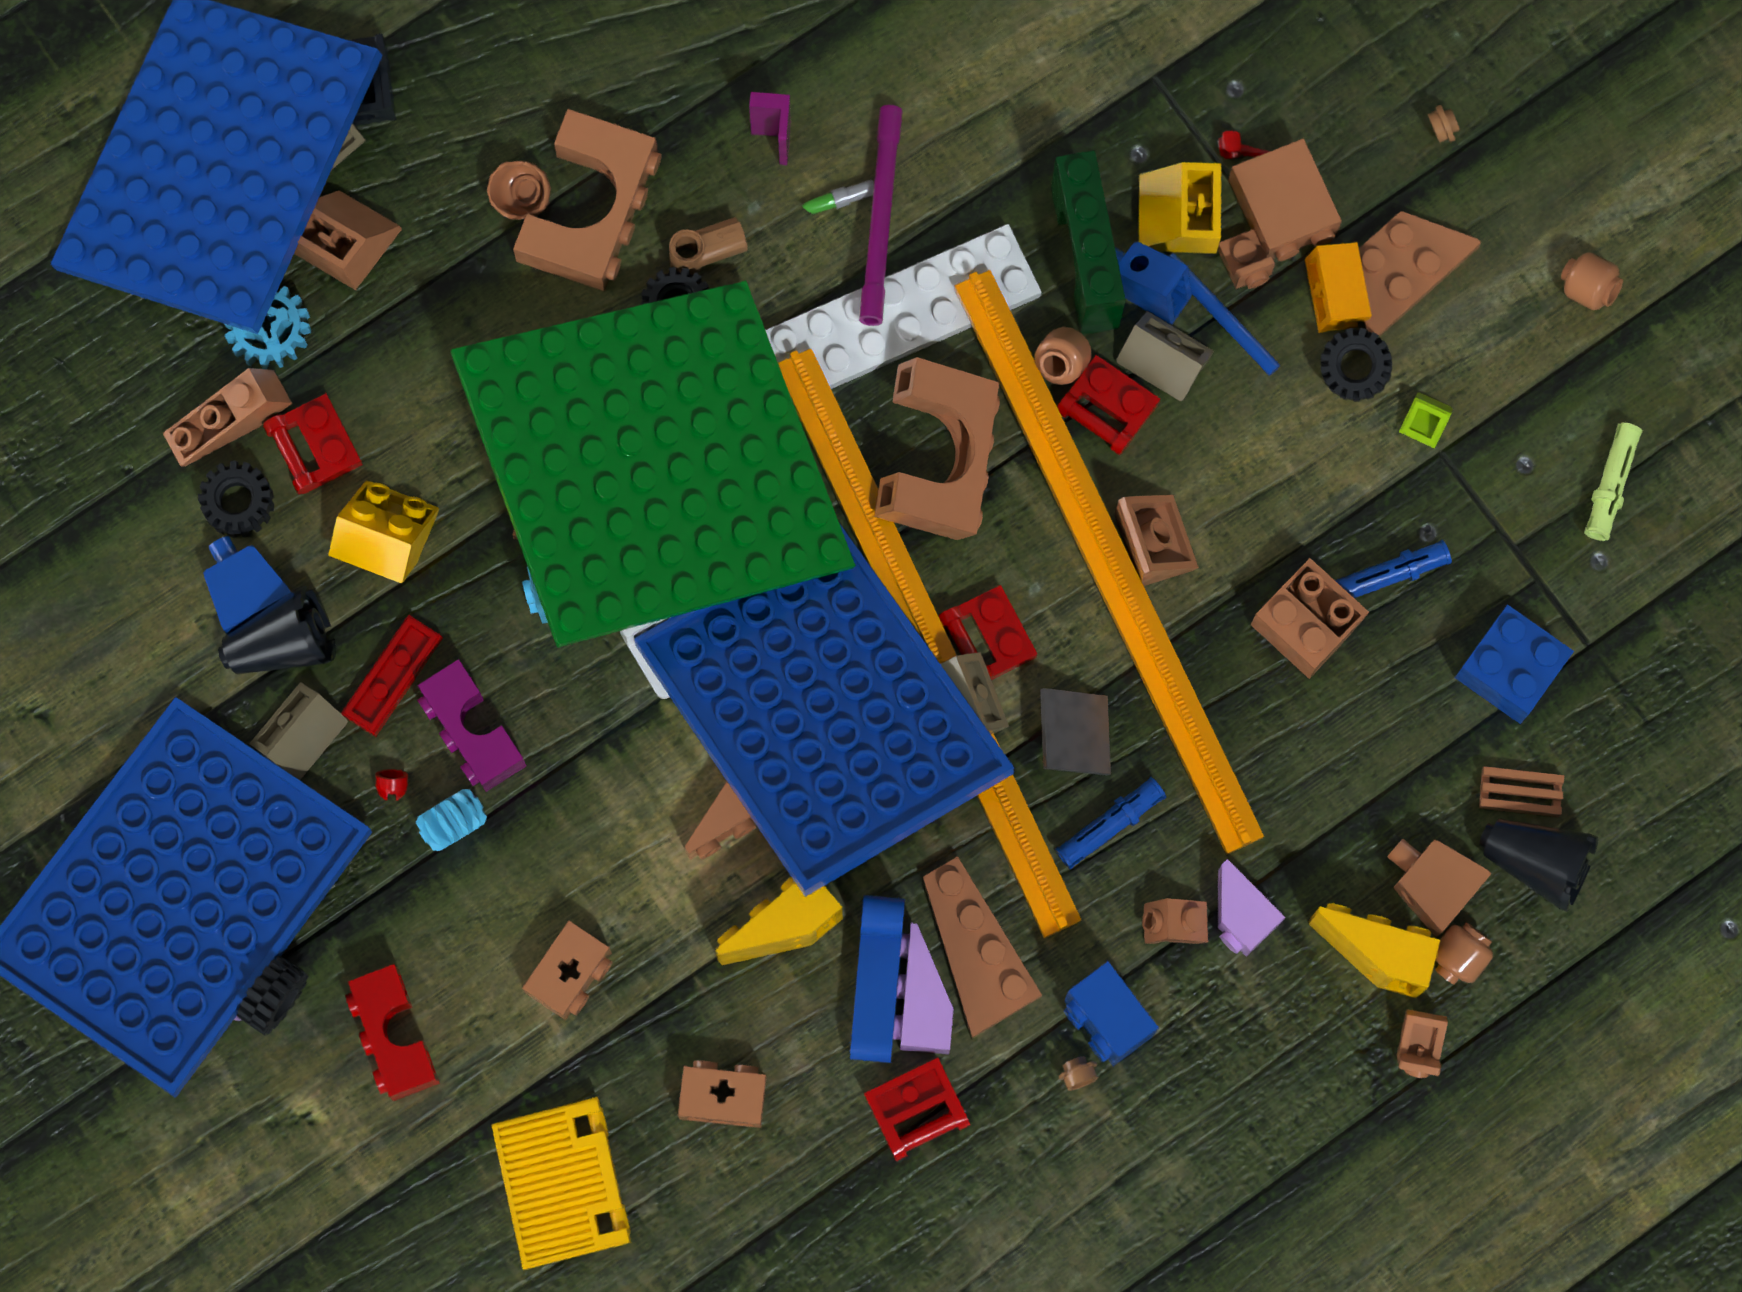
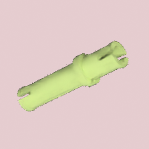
[1584,422,1642,541]

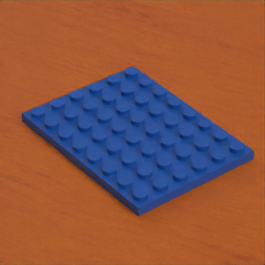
[50,0,383,334]
[634,523,1014,897]
[0,697,372,1098]

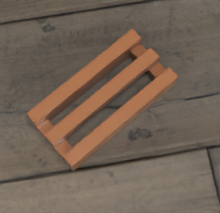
[1479,766,1564,817]

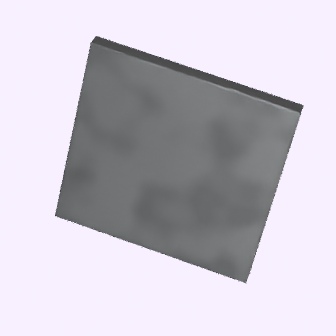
[1040,688,1111,776]

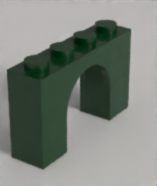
[1051,150,1126,335]

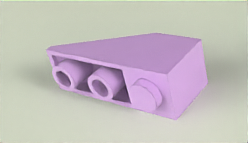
[893,923,953,1054]

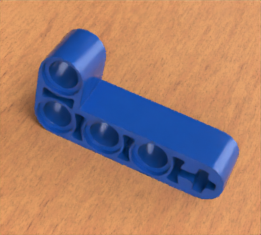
[850,895,905,1063]

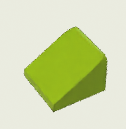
[1399,392,1453,449]

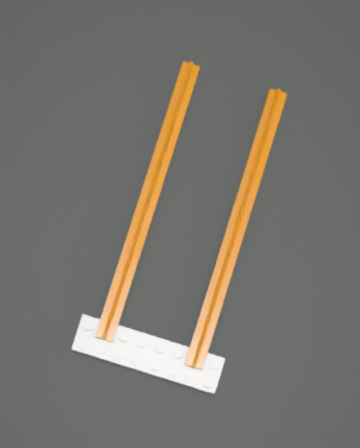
[765,224,1264,938]

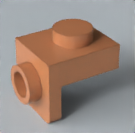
[1142,898,1208,944]
[1397,1009,1448,1078]

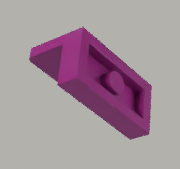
[749,92,791,165]

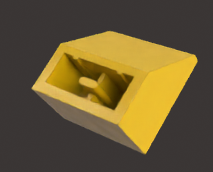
[1138,162,1221,253]
[328,480,439,584]

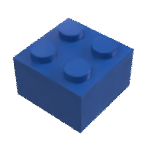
[1454,604,1574,724]
[1063,962,1159,1066]

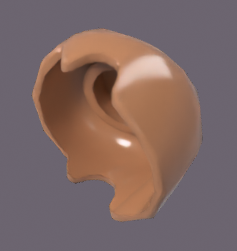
[487,161,551,220]

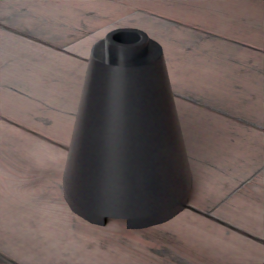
[218,586,336,674]
[1479,819,1599,912]

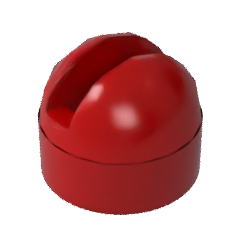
[375,769,408,801]

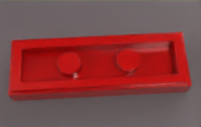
[341,615,443,737]

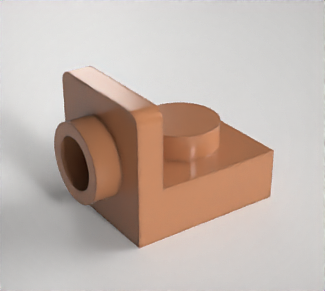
[1217,229,1275,289]

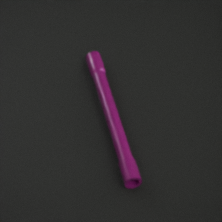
[859,105,903,326]

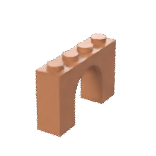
[513,109,661,291]
[874,357,1000,540]

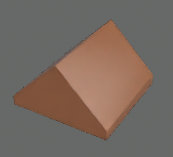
[1115,495,1199,586]

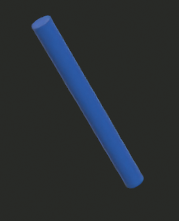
[1169,253,1280,376]

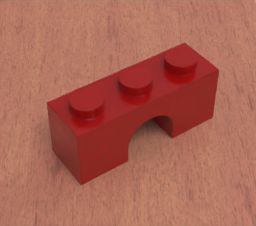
[345,964,440,1101]

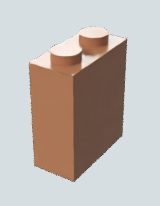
[1228,139,1342,261]

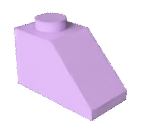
[1218,859,1285,957]

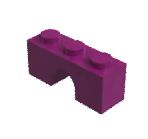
[417,659,526,792]

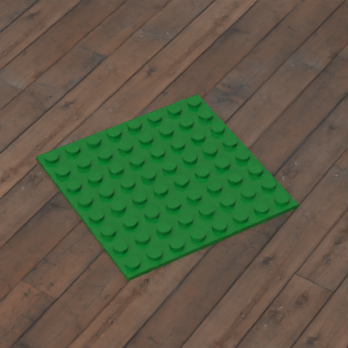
[450,281,855,648]

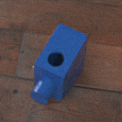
[1115,242,1192,325]
[203,536,291,634]

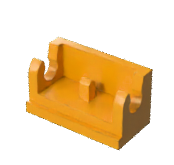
[1304,242,1372,333]

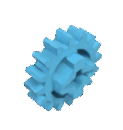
[224,286,312,370]

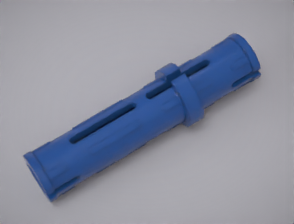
[1334,540,1452,598]
[1055,777,1167,870]

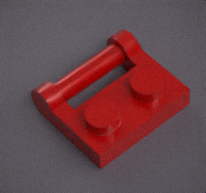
[1057,355,1160,456]
[263,394,363,495]
[938,585,1038,680]
[864,1058,970,1161]

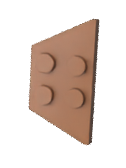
[1359,211,1481,337]

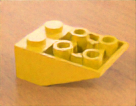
[716,877,843,965]
[1309,903,1440,998]

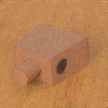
[1387,839,1492,937]

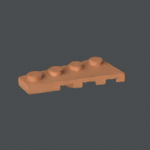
[923,856,1042,1038]

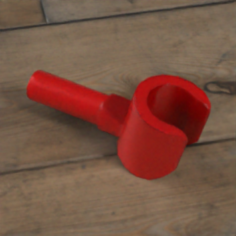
[1218,131,1270,159]

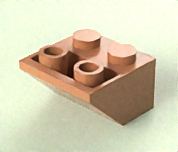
[294,190,402,290]
[1251,558,1369,679]

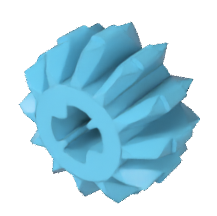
[416,789,487,851]

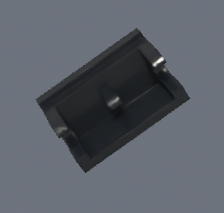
[349,34,396,126]

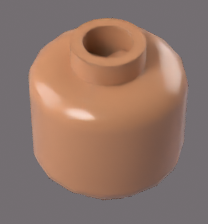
[1561,252,1623,310]
[1035,327,1091,385]
[1435,922,1493,985]

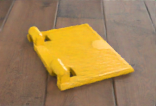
[491,1097,631,1270]

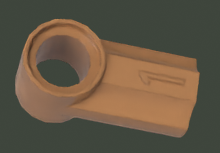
[669,217,748,275]

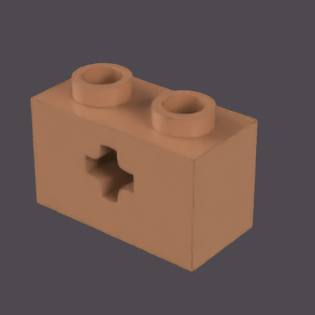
[522,921,613,1021]
[678,1061,767,1128]

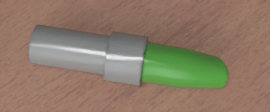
[802,179,874,214]

